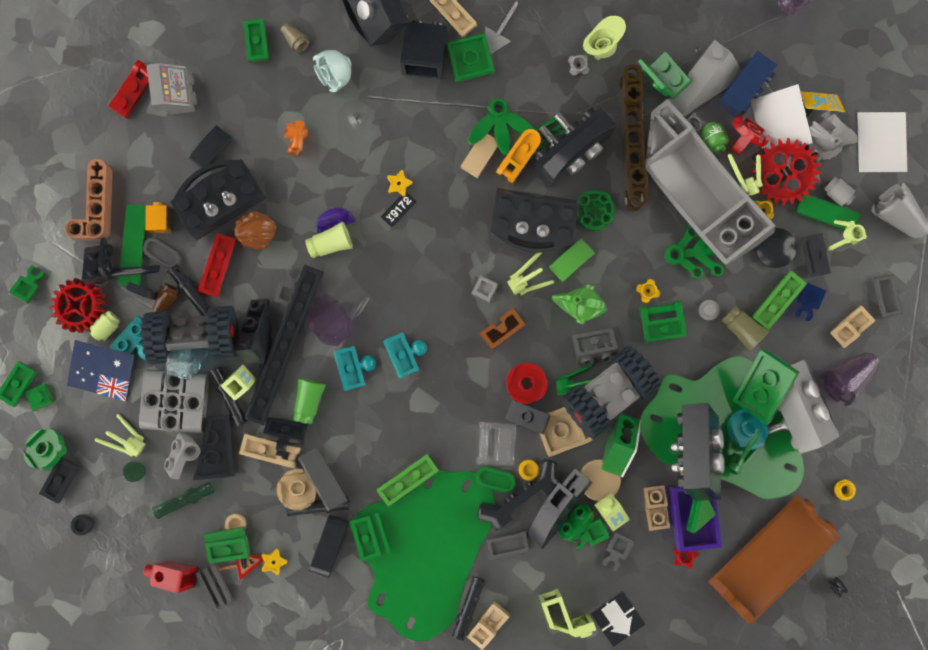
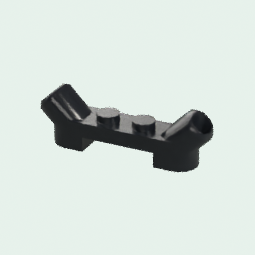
[477,459,563,531]

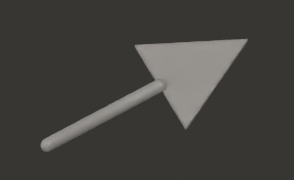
[485,1,519,54]

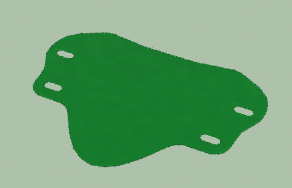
[640,356,804,499]
[353,469,495,641]

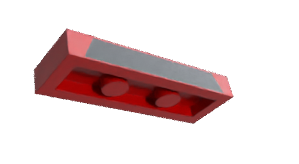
[198,233,238,298]

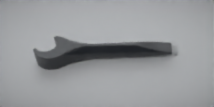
[95,265,160,284]

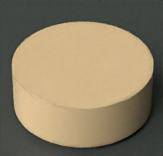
[225,513,247,529]

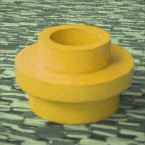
[834,479,856,500]

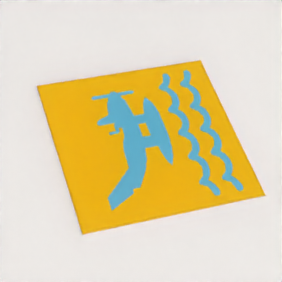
[800,91,845,112]

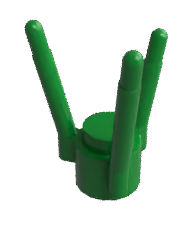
[555,364,594,396]
[723,433,765,475]

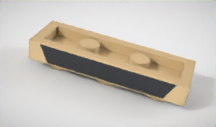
[427,0,477,38]

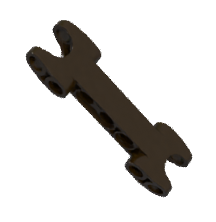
[619,64,648,212]

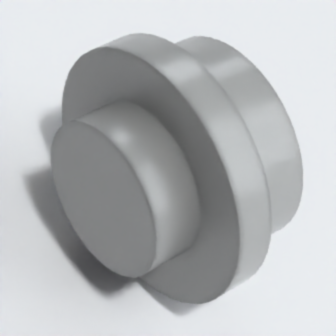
[699,300,720,320]

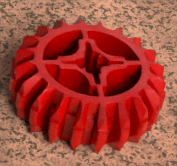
[49,278,107,333]

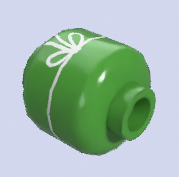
[699,122,730,154]

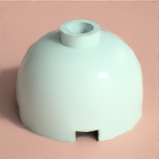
[313,50,351,92]

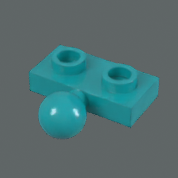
[109,316,146,360]
[383,333,427,379]
[333,346,377,391]

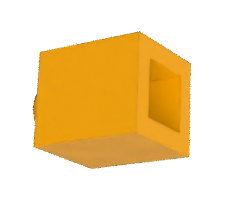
[146,202,172,233]

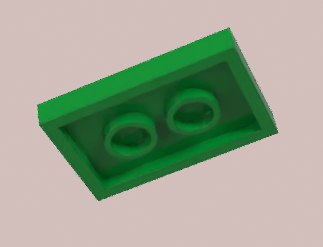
[733,348,800,425]

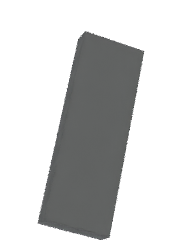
[298,448,347,512]

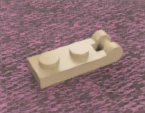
[239,434,301,468]

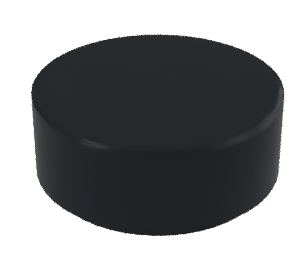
[70,514,93,536]

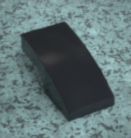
[189,125,232,168]

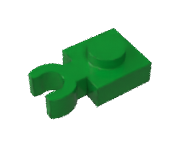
[9,265,45,304]
[576,517,610,549]

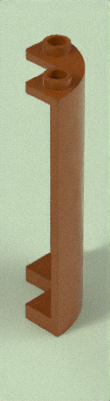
[708,495,839,626]

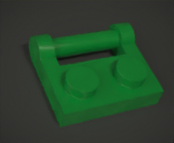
[639,300,687,343]

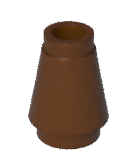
[152,283,179,312]

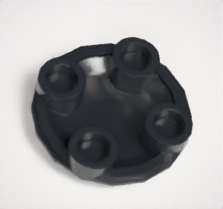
[755,228,797,269]

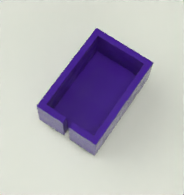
[668,485,722,552]

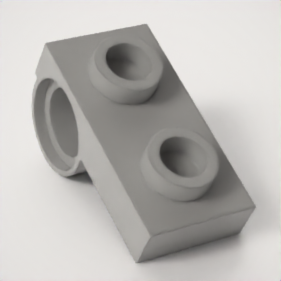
[164,432,200,480]

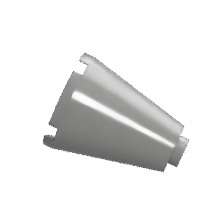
[871,183,928,239]

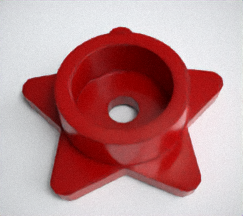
[673,548,699,569]

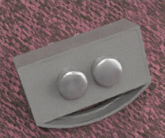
[768,360,839,454]

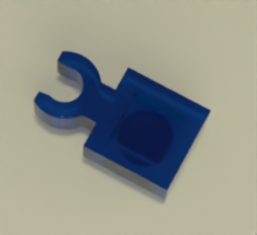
[795,282,827,321]

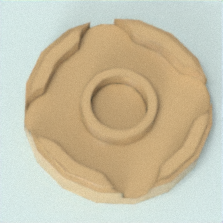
[277,469,318,510]

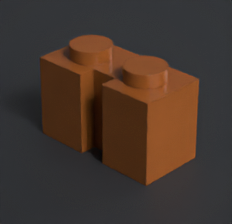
[480,308,526,350]

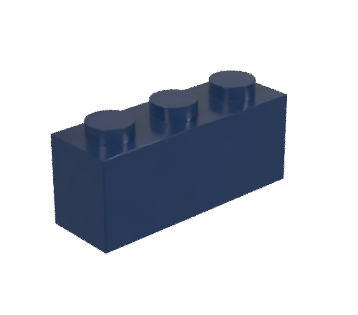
[717,51,777,118]

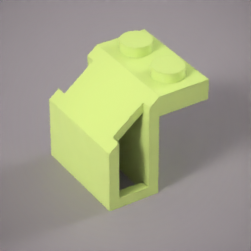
[539,589,596,638]

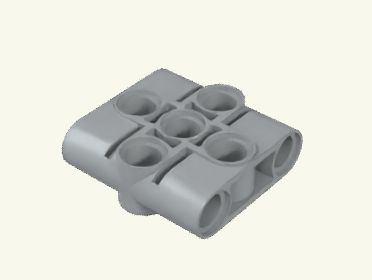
[139,369,209,434]

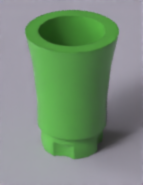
[294,378,327,424]

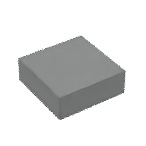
[471,275,499,303]

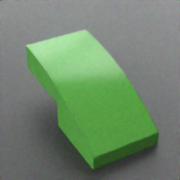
[549,238,595,282]

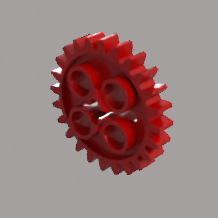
[752,138,821,205]

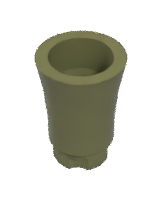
[722,306,770,352]

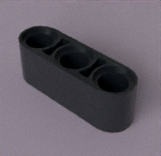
[309,514,349,578]

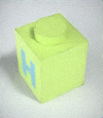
[221,365,257,400]
[595,493,630,531]

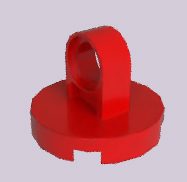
[730,115,771,155]

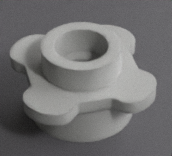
[568,55,589,76]

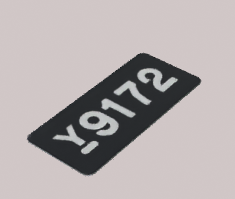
[381,192,416,227]

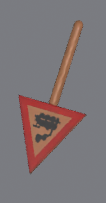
[203,554,264,580]

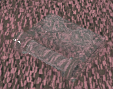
[476,422,516,466]

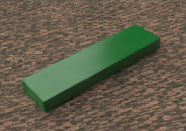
[118,204,147,286]

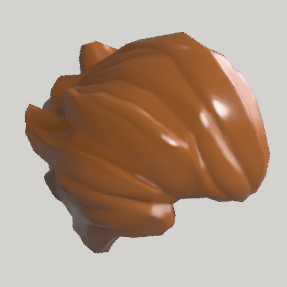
[234,211,277,250]

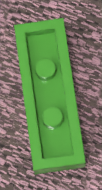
[751,271,807,330]
[377,454,439,507]

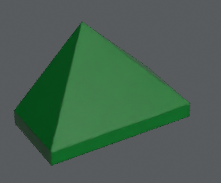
[686,499,716,533]

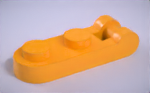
[496,129,541,184]

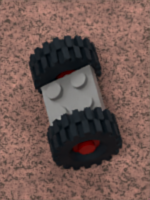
[561,346,661,439]

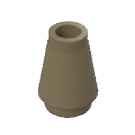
[281,23,309,53]

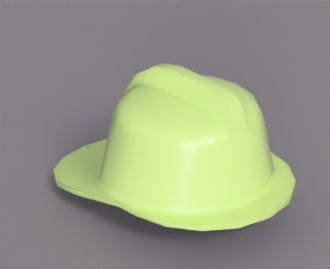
[583,16,626,60]

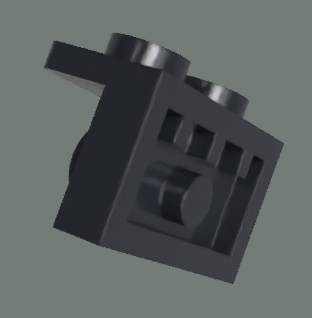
[82,237,114,285]

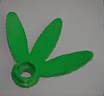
[468,98,535,155]

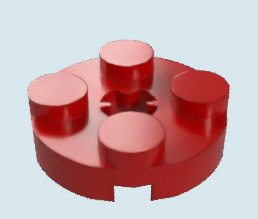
[506,363,548,404]

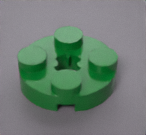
[24,429,67,471]

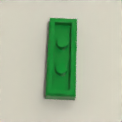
[795,194,861,231]

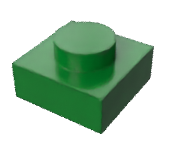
[25,384,54,411]

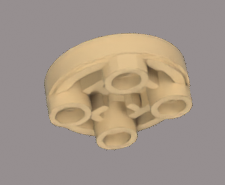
[580,459,621,501]

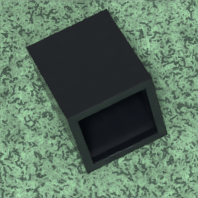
[400,20,447,79]

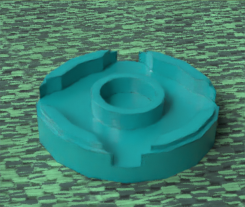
[727,409,769,450]

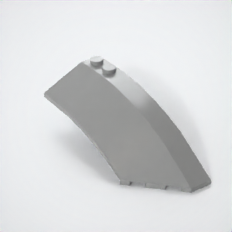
[645,99,776,266]

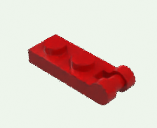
[108,60,149,119]

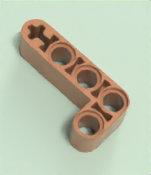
[65,159,112,241]

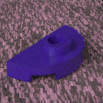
[316,208,355,234]

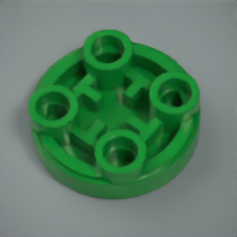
[576,190,615,231]

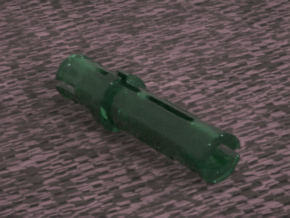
[152,481,215,519]

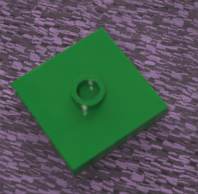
[446,33,495,83]

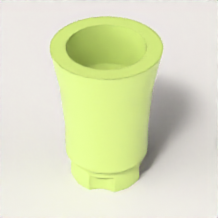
[305,222,353,258]

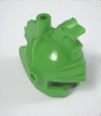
[552,284,607,324]

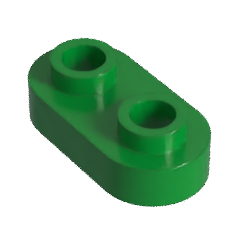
[559,504,594,542]

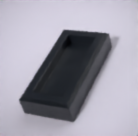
[126,282,158,300]

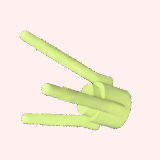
[728,154,763,196]
[826,220,867,252]
[507,253,554,296]
[95,414,146,458]

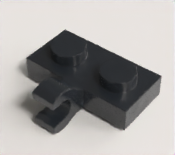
[263,417,308,457]

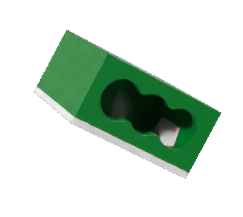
[601,413,641,477]

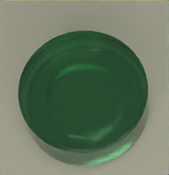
[123,461,146,482]

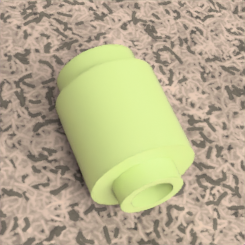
[89,310,121,341]

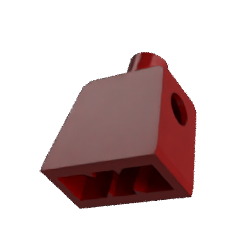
[143,561,199,593]

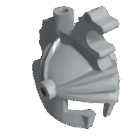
[805,110,858,162]

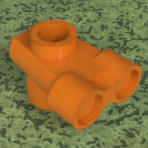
[284,120,308,156]

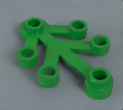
[664,226,724,279]

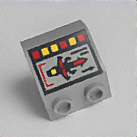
[147,63,197,115]

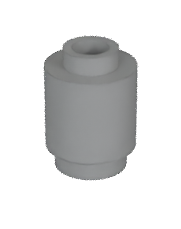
[824,177,856,206]

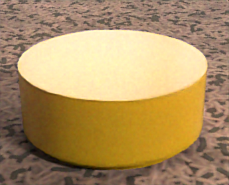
[518,459,539,480]

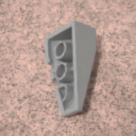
[669,40,742,117]

